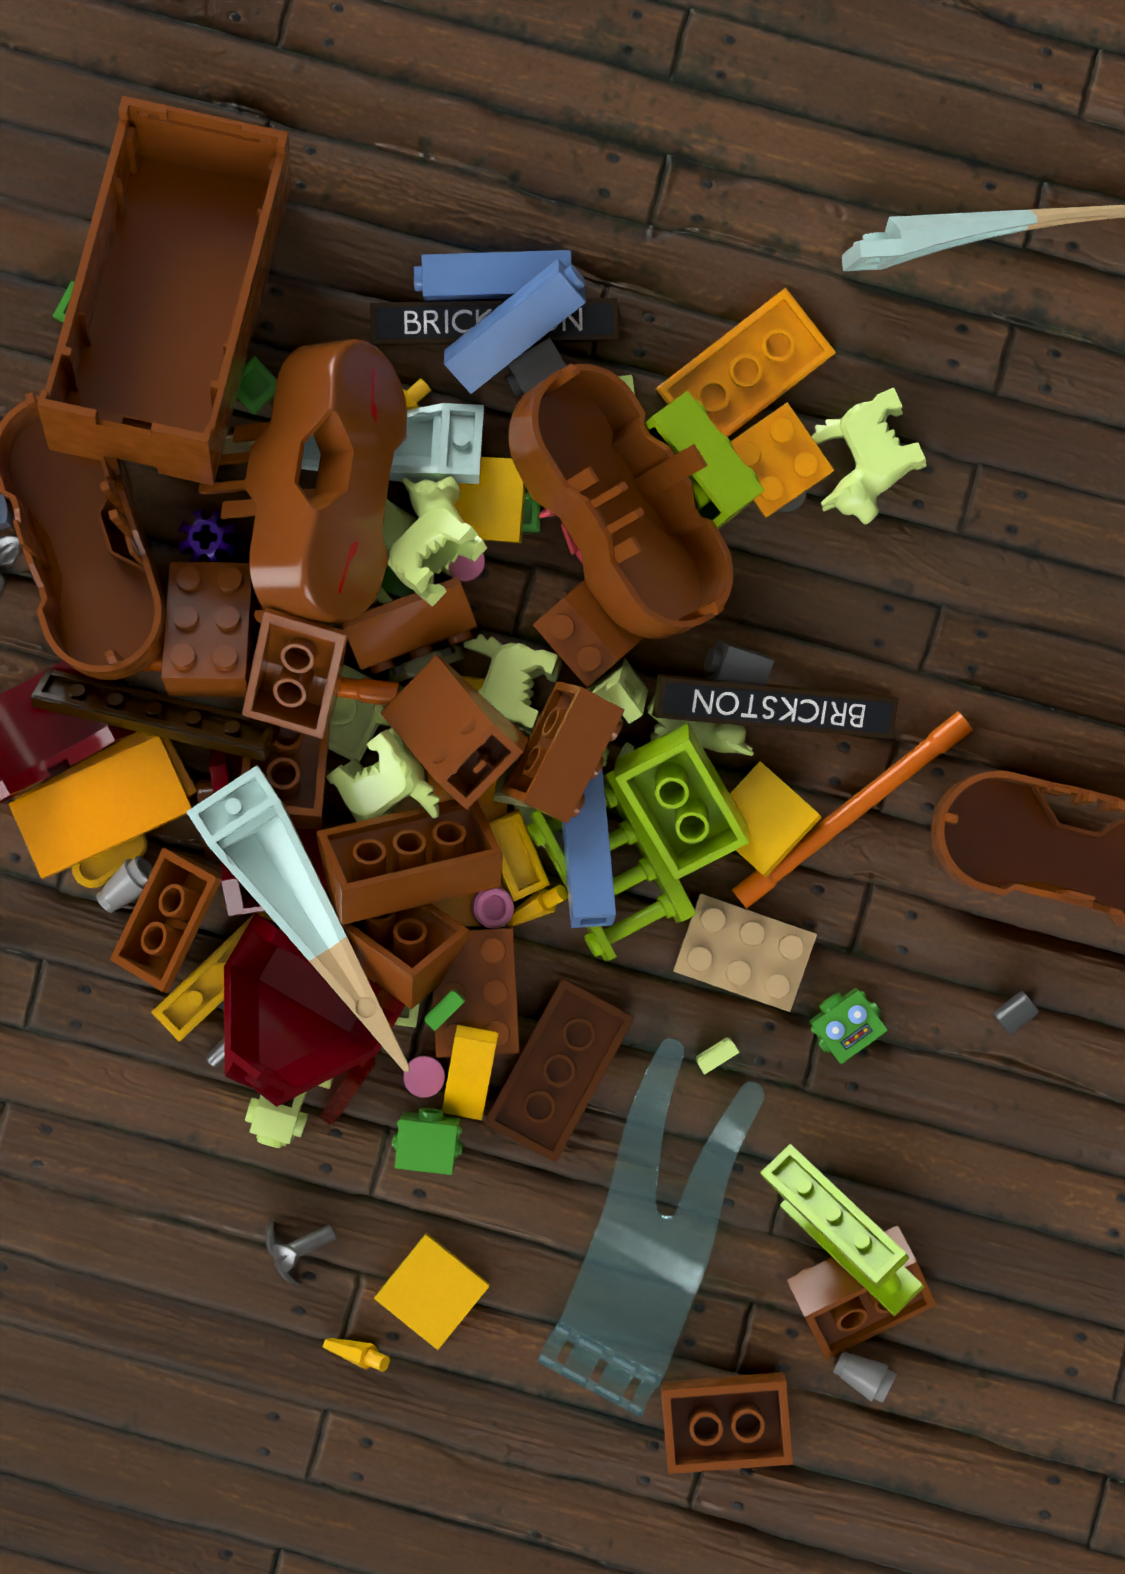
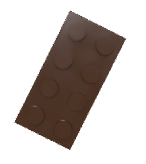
[483,978,635,1163]

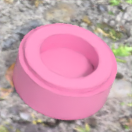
[448,553,485,582]
[470,887,514,928]
[403,1055,445,1097]

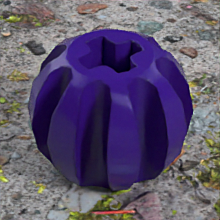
[177,508,239,562]

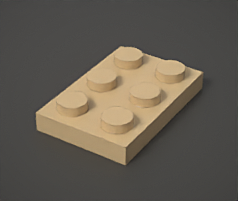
[673,893,817,1012]

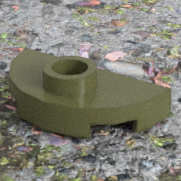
[385,644,466,683]

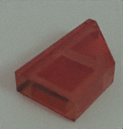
[319,1057,376,1125]

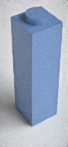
[414,250,571,302]
[444,258,587,394]
[561,769,616,928]

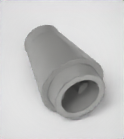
[97,856,153,913]
[833,1351,897,1403]

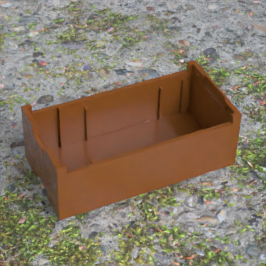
[37,96,291,486]

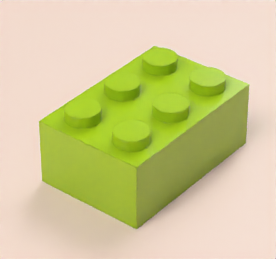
[644,391,764,529]
[615,723,749,880]

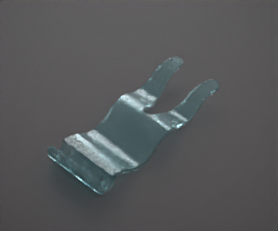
[537,1038,765,1418]

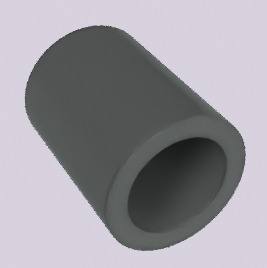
[992,990,1039,1036]

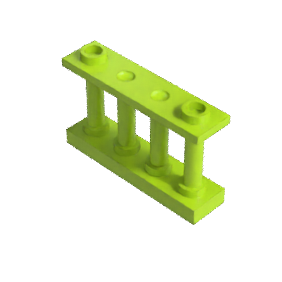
[526,770,696,961]
[760,1144,924,1317]

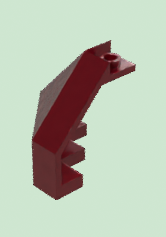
[224,913,406,1107]

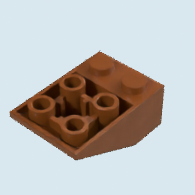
[381,654,529,810]

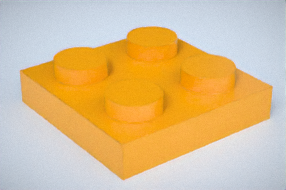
[731,402,834,519]

